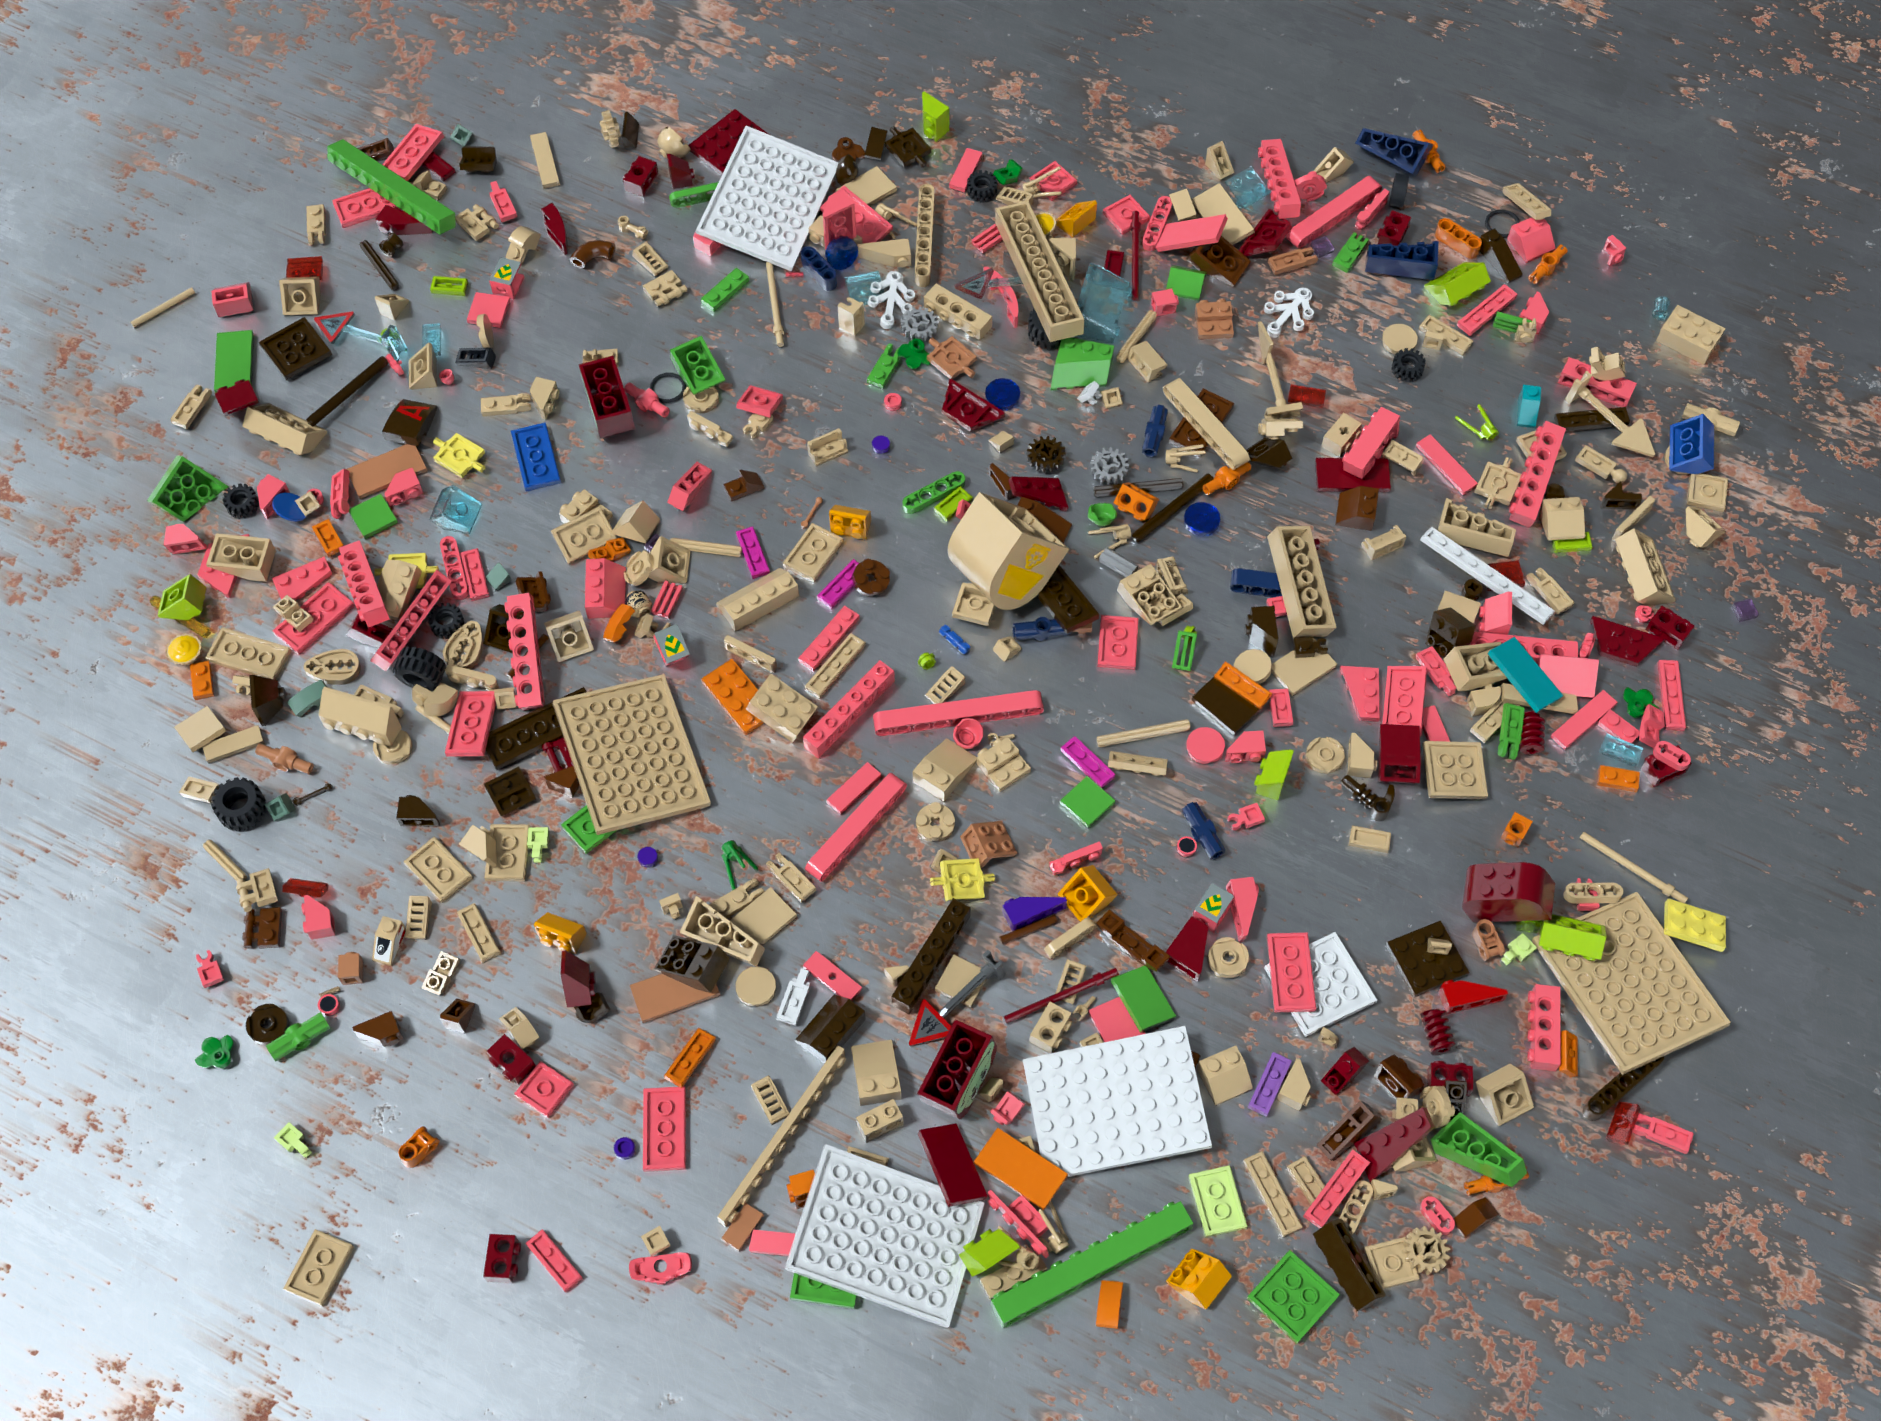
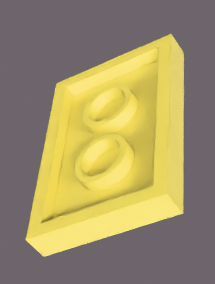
[1664,898,1726,952]

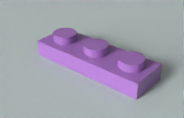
[1248,1052,1292,1117]

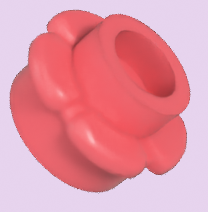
[1635,605,1654,623]

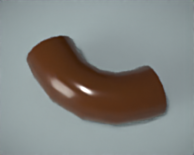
[569,240,616,268]

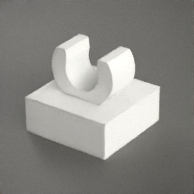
[1077,381,1102,405]

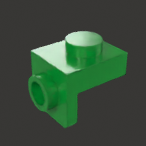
[993,159,1022,185]

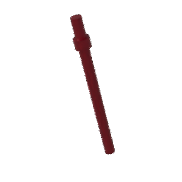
[1131,211,1141,301]
[1003,968,1119,1024]

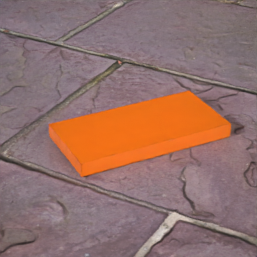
[974,1127,1068,1210]

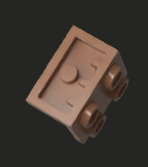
[960,821,1017,869]

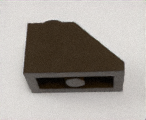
[396,795,440,827]

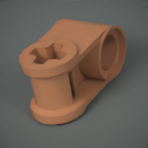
[1472,919,1505,961]

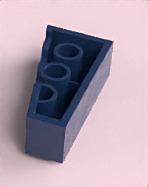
[1355,128,1433,175]
[1365,241,1439,280]

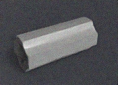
[1099,547,1139,578]

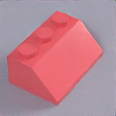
[823,189,856,251]
[585,558,626,619]

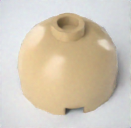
[657,126,691,158]

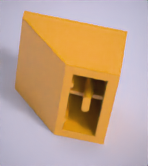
[829,505,871,539]
[534,912,587,954]
[1166,1248,1232,1310]

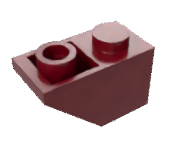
[1321,1047,1369,1095]

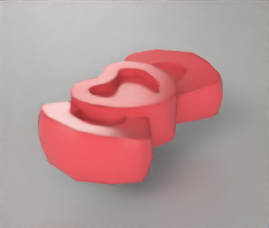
[385,354,404,376]

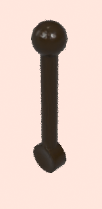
[293,783,332,806]

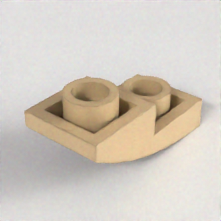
[273,595,314,632]
[422,951,461,996]

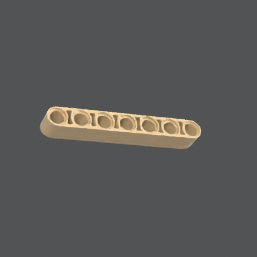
[915,184,935,287]
[1163,378,1250,470]

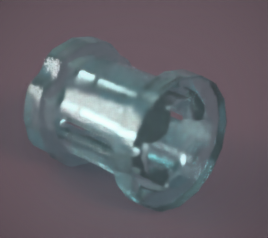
[1652,296,1670,320]

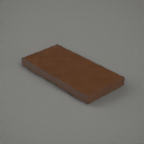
[1169,388,1234,457]

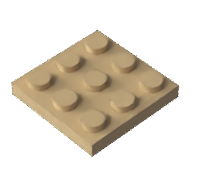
[1422,741,1488,799]

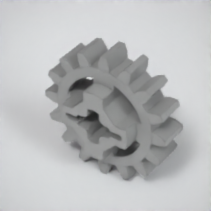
[901,306,939,341]
[1090,447,1129,485]

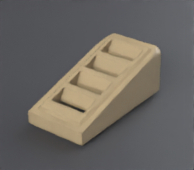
[996,186,1034,206]
[632,241,668,276]
[925,666,965,704]
[405,896,432,939]
[1055,959,1086,1004]
[751,1075,789,1125]

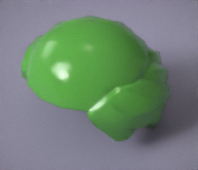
[1088,503,1117,527]

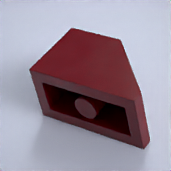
[666,153,695,189]

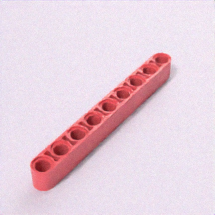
[873,690,1044,736]

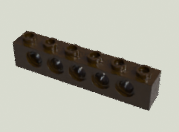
[891,898,971,1015]

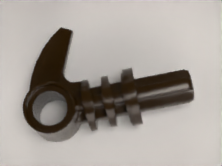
[1341,775,1395,821]

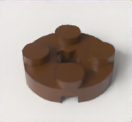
[852,559,890,597]

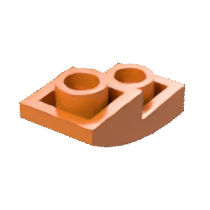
[588,537,631,562]
[603,604,635,643]
[1096,1280,1123,1329]

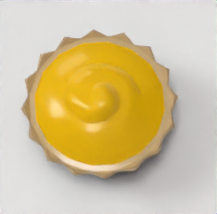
[1035,211,1057,238]
[165,633,202,665]

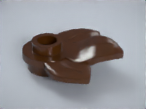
[832,137,865,162]

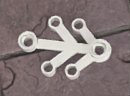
[868,271,915,329]
[1264,288,1314,338]

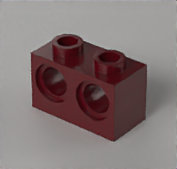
[1377,210,1411,246]
[1645,606,1695,650]
[1641,745,1692,787]
[1427,1061,1473,1097]
[483,1234,521,1284]

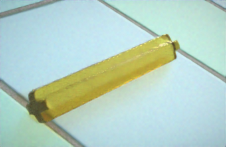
[149,595,211,638]

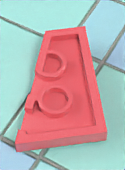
[272,557,332,601]
[1339,666,1380,722]

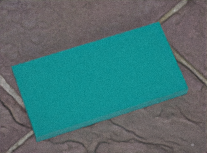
[1487,637,1563,713]

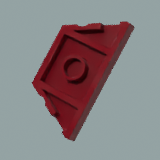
[1239,209,1292,256]
[942,378,1005,432]
[1590,616,1664,667]

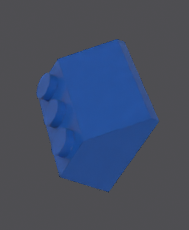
[1669,414,1714,474]

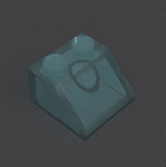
[429,485,482,535]

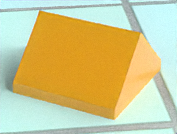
[1056,200,1097,238]

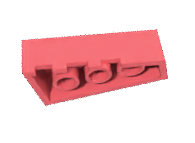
[1342,407,1400,479]

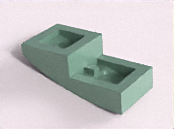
[287,680,328,717]

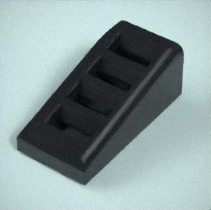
[455,348,496,369]

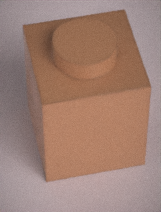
[338,952,363,985]

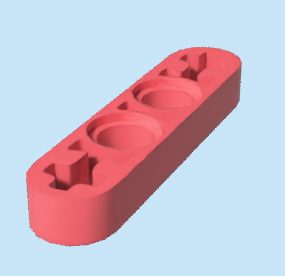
[1142,196,1172,251]
[440,536,469,600]

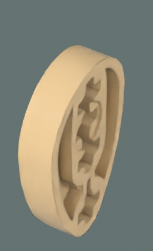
[443,621,483,669]
[303,649,361,685]

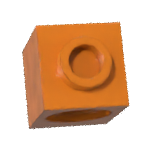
[1501,812,1533,847]

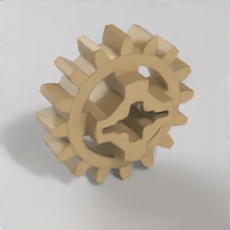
[599,110,621,148]
[1402,1226,1450,1275]

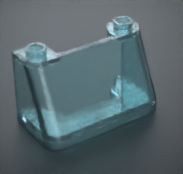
[1077,263,1133,344]

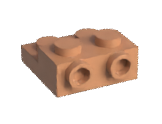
[1195,299,1234,340]

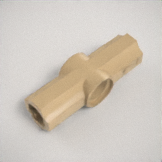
[1682,403,1740,436]

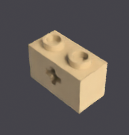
[1321,413,1362,457]

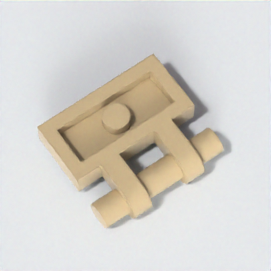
[455,204,499,241]
[643,270,687,307]
[236,868,278,912]

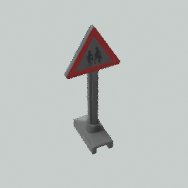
[909,950,1006,1046]

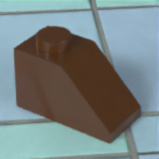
[352,1011,404,1047]

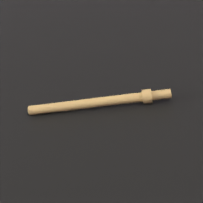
[766,262,784,347]
[1580,832,1688,903]

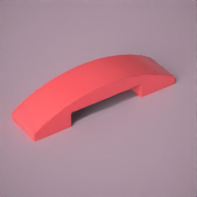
[984,266,1018,328]

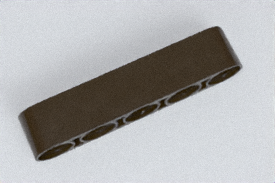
[1583,1056,1665,1121]

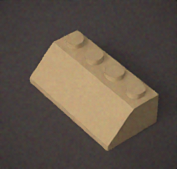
[242,403,327,455]
[1615,528,1676,606]
[716,568,799,632]
[319,687,402,746]

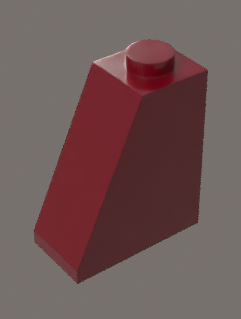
[1166,916,1208,982]

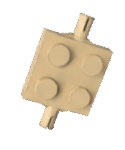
[1474,457,1521,509]

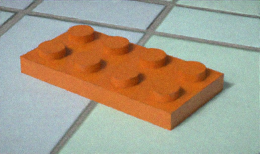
[701,659,764,736]

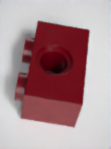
[623,156,658,197]
[486,1034,536,1084]

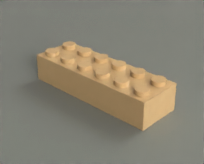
[1267,526,1337,638]

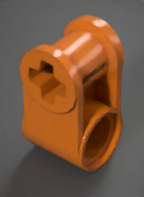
[398,1126,440,1168]

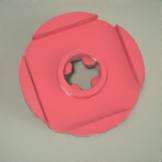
[1294,171,1327,202]

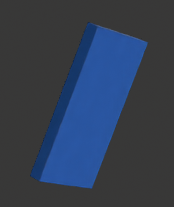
[511,422,561,492]

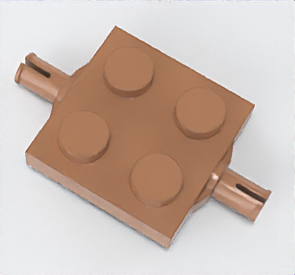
[927,336,977,379]

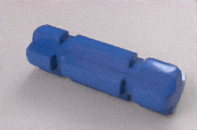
[939,625,971,654]

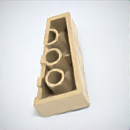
[1437,498,1516,557]
[680,896,765,967]

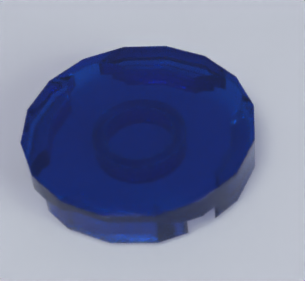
[825,236,858,270]
[985,378,1020,411]
[1183,502,1221,536]

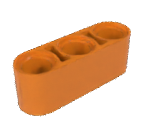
[1435,218,1482,259]

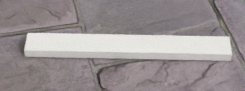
[1420,527,1555,625]

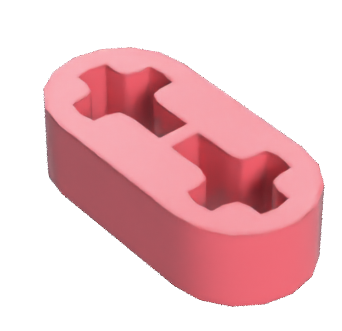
[1653,741,1691,771]
[1420,1196,1455,1235]

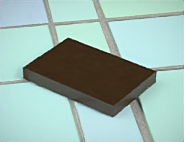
[1191,677,1260,736]

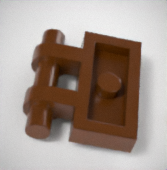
[242,907,282,949]

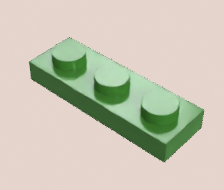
[701,268,749,312]

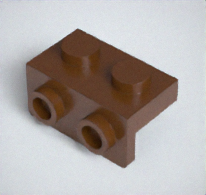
[515,571,551,612]

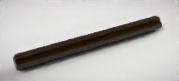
[306,356,388,427]
[1132,473,1214,543]

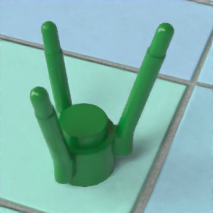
[721,840,758,890]

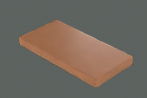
[347,444,427,499]
[630,974,720,1023]

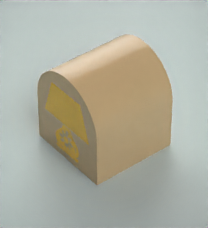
[948,492,1069,610]

